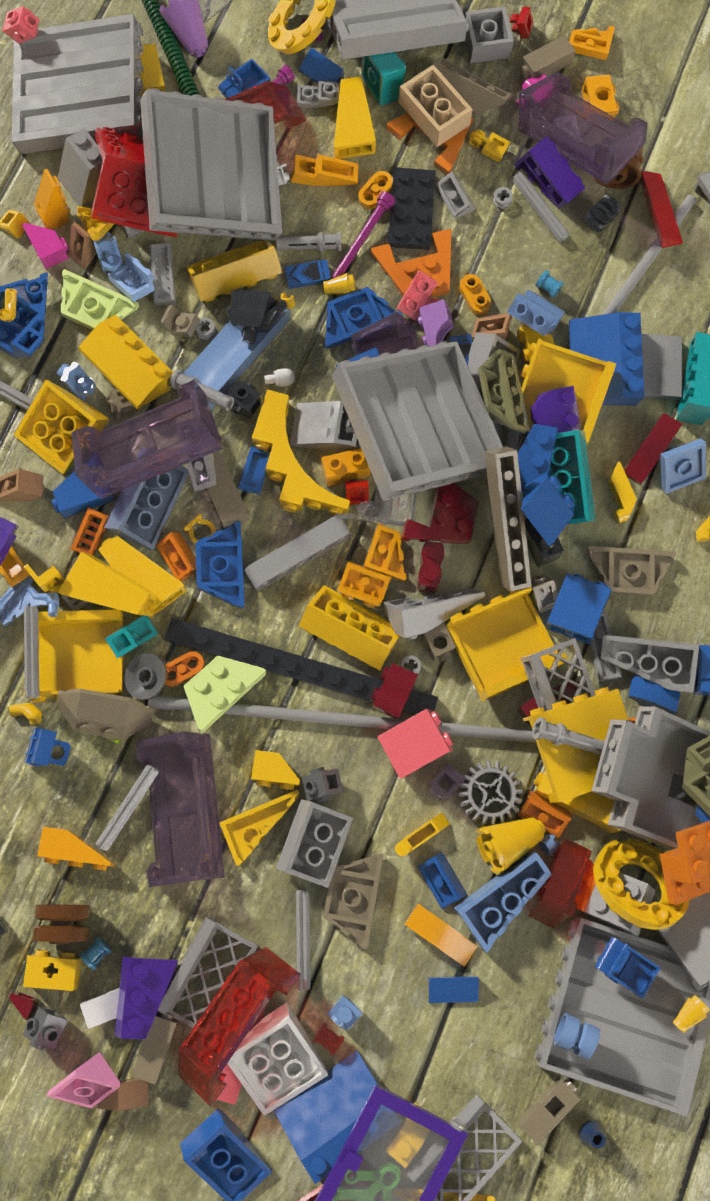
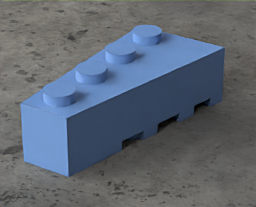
[454,851,551,953]

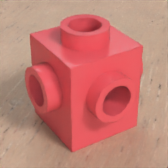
[2,6,40,44]

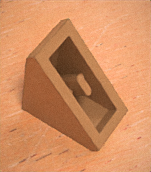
[69,222,97,269]
[471,313,513,340]
[98,1078,149,1111]

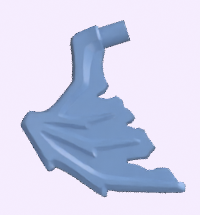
[0,575,59,626]

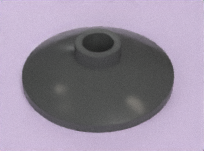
[125,653,167,700]

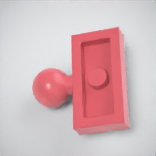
[396,271,440,321]

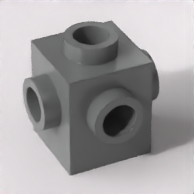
[302,767,343,803]
[23,1005,68,1050]

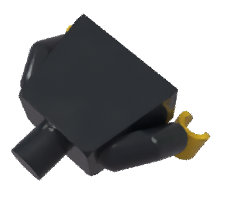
[226,290,296,344]

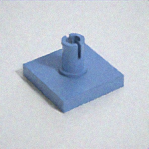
[660,438,706,494]

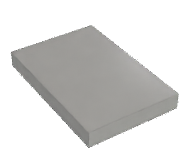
[642,334,682,400]

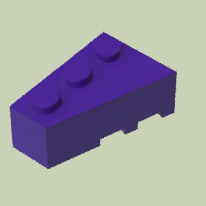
[513,136,585,209]
[114,957,178,1039]

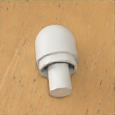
[264,368,295,387]

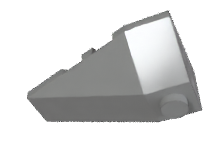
[468,333,521,404]
[382,588,485,640]
[601,635,699,693]

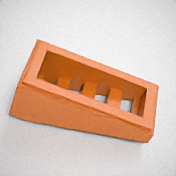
[70,508,110,556]

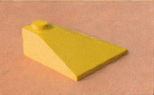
[14,380,109,475]

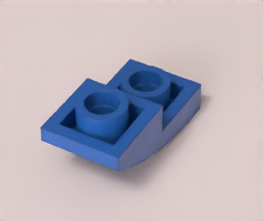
[628,676,680,714]

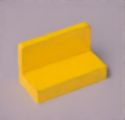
[24,564,65,593]

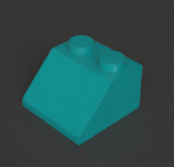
[361,52,406,106]

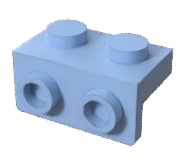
[108,253,155,302]

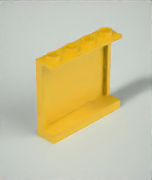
[521,339,616,445]
[446,587,568,702]
[24,609,124,703]
[523,687,629,803]

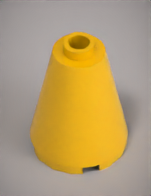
[476,817,545,874]

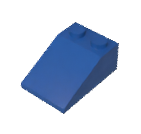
[521,471,575,546]
[180,1108,272,1201]

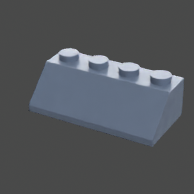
[104,448,189,550]

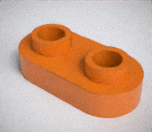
[165,651,205,687]

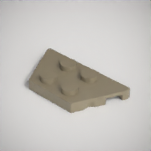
[587,546,676,597]
[323,854,384,949]

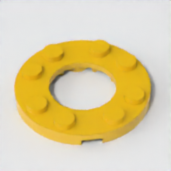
[268,0,336,55]
[593,838,689,930]

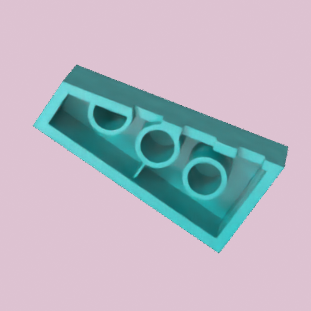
[676,332,710,425]
[549,430,596,524]

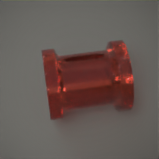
[312,1022,345,1057]

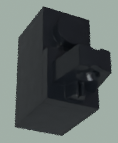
[525,518,564,568]

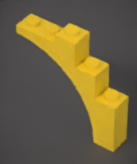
[252,389,350,516]

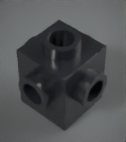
[226,380,262,420]

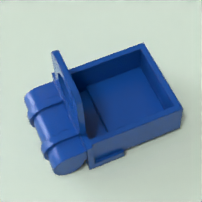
[218,59,271,103]
[24,728,71,767]
[595,937,660,998]

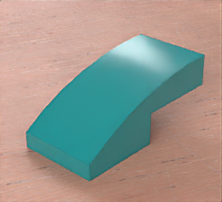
[105,615,158,659]

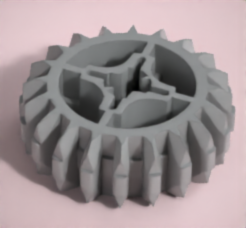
[458,761,523,825]

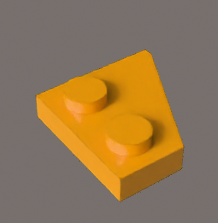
[569,26,615,60]
[363,524,407,583]

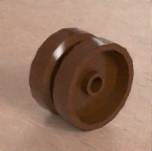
[594,135,644,189]
[32,904,91,944]

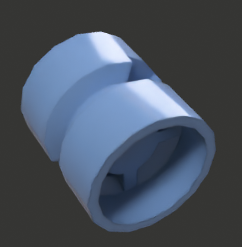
[554,1013,600,1060]

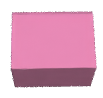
[47,1052,120,1109]

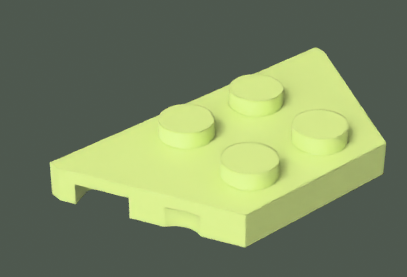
[61,269,139,330]
[184,656,266,734]

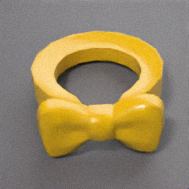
[183,514,216,544]

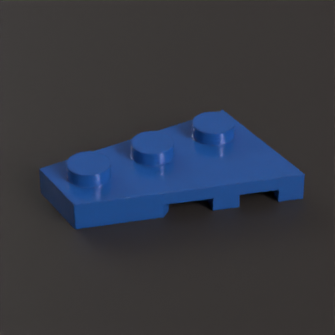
[518,424,558,492]

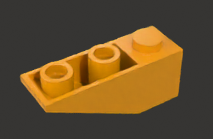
[34,169,71,230]
[37,827,115,871]

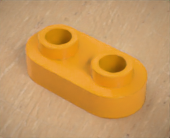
[358,171,393,209]
[459,274,491,316]

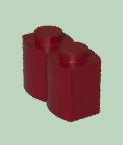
[417,541,444,594]
[370,663,418,720]

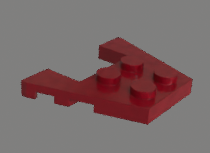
[400,483,479,544]

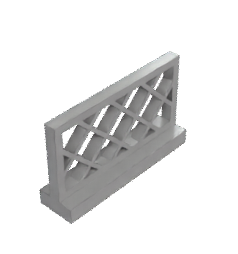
[520,638,595,711]
[158,916,258,1037]
[406,1094,522,1201]

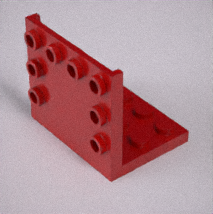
[91,127,177,238]

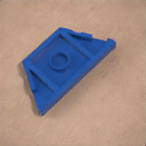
[325,287,403,350]
[195,521,244,609]

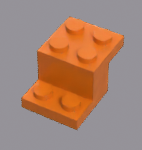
[660,821,710,905]

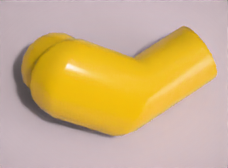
[0,288,17,322]
[9,703,43,726]

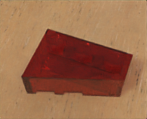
[528,838,592,929]

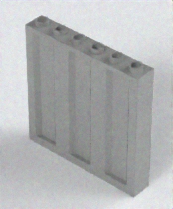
[327,0,469,60]
[12,14,143,154]
[140,89,282,241]
[331,341,503,501]
[535,917,710,1117]

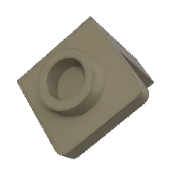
[161,305,201,338]
[106,389,136,420]
[528,575,558,613]

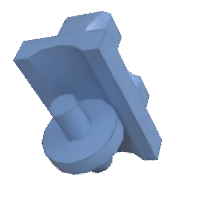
[94,232,124,274]
[57,362,96,401]

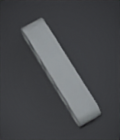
[245,515,352,591]

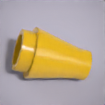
[323,273,356,295]
[673,995,710,1033]

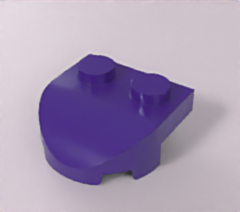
[531,386,582,433]

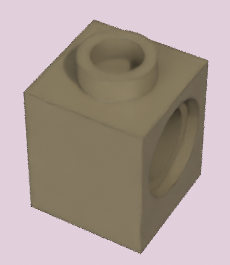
[422,623,456,662]

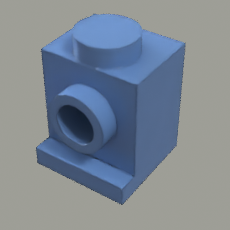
[327,994,362,1030]

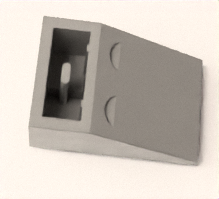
[290,401,358,453]

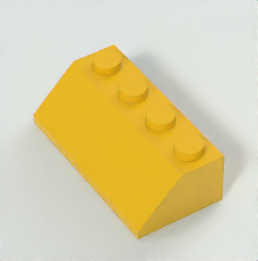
[186,240,282,302]
[78,315,174,409]
[299,585,400,670]

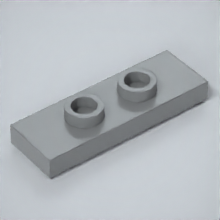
[149,242,177,306]

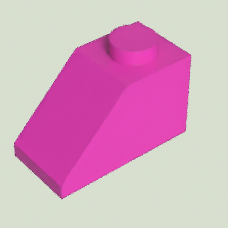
[22,223,69,270]

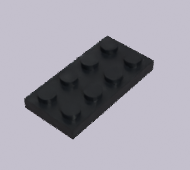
[388,167,436,250]

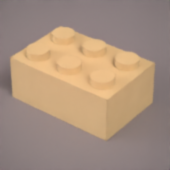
[399,65,473,147]

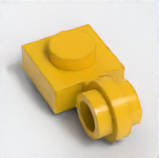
[469,129,511,163]

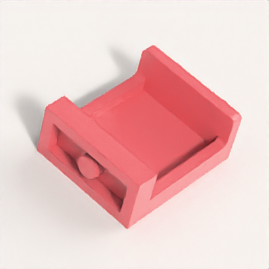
[377,709,454,779]

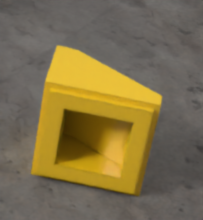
[0,210,30,239]

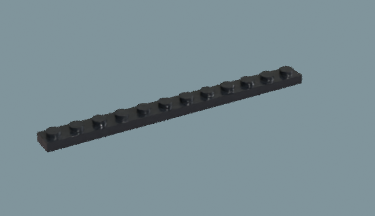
[164,618,438,715]

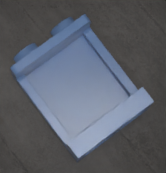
[507,289,565,336]

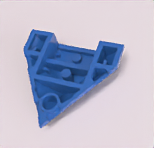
[0,272,48,358]

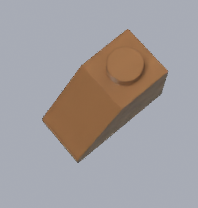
[0,468,44,502]

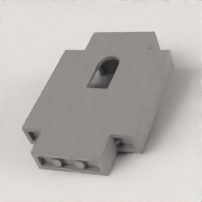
[591,706,710,850]

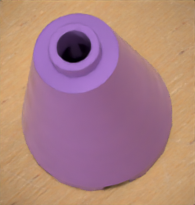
[159,0,209,58]

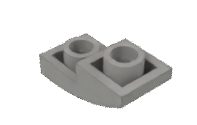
[297,81,339,108]

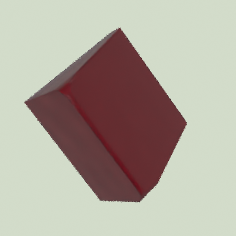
[9,991,39,1020]

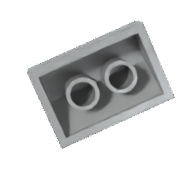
[276,799,353,888]

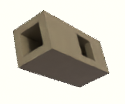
[520,35,576,80]
[131,1013,180,1085]
[516,1077,580,1145]

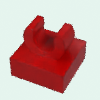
[509,7,534,39]
[346,479,369,505]

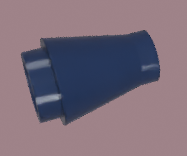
[579,1121,606,1148]

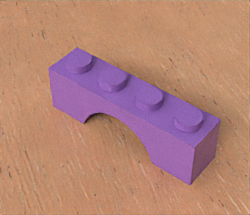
[418,299,454,347]

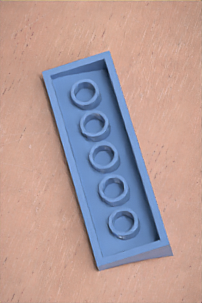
[177,290,291,413]

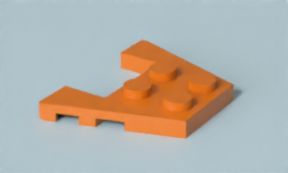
[386,113,473,175]
[371,229,451,298]

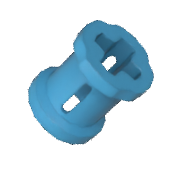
[535,270,564,299]
[79,936,113,970]

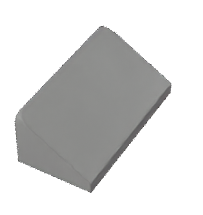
[435,172,476,219]

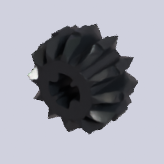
[585,195,621,233]

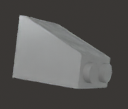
[58,128,103,207]

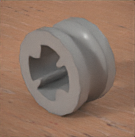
[493,187,513,209]
[195,317,215,340]
[400,656,421,674]

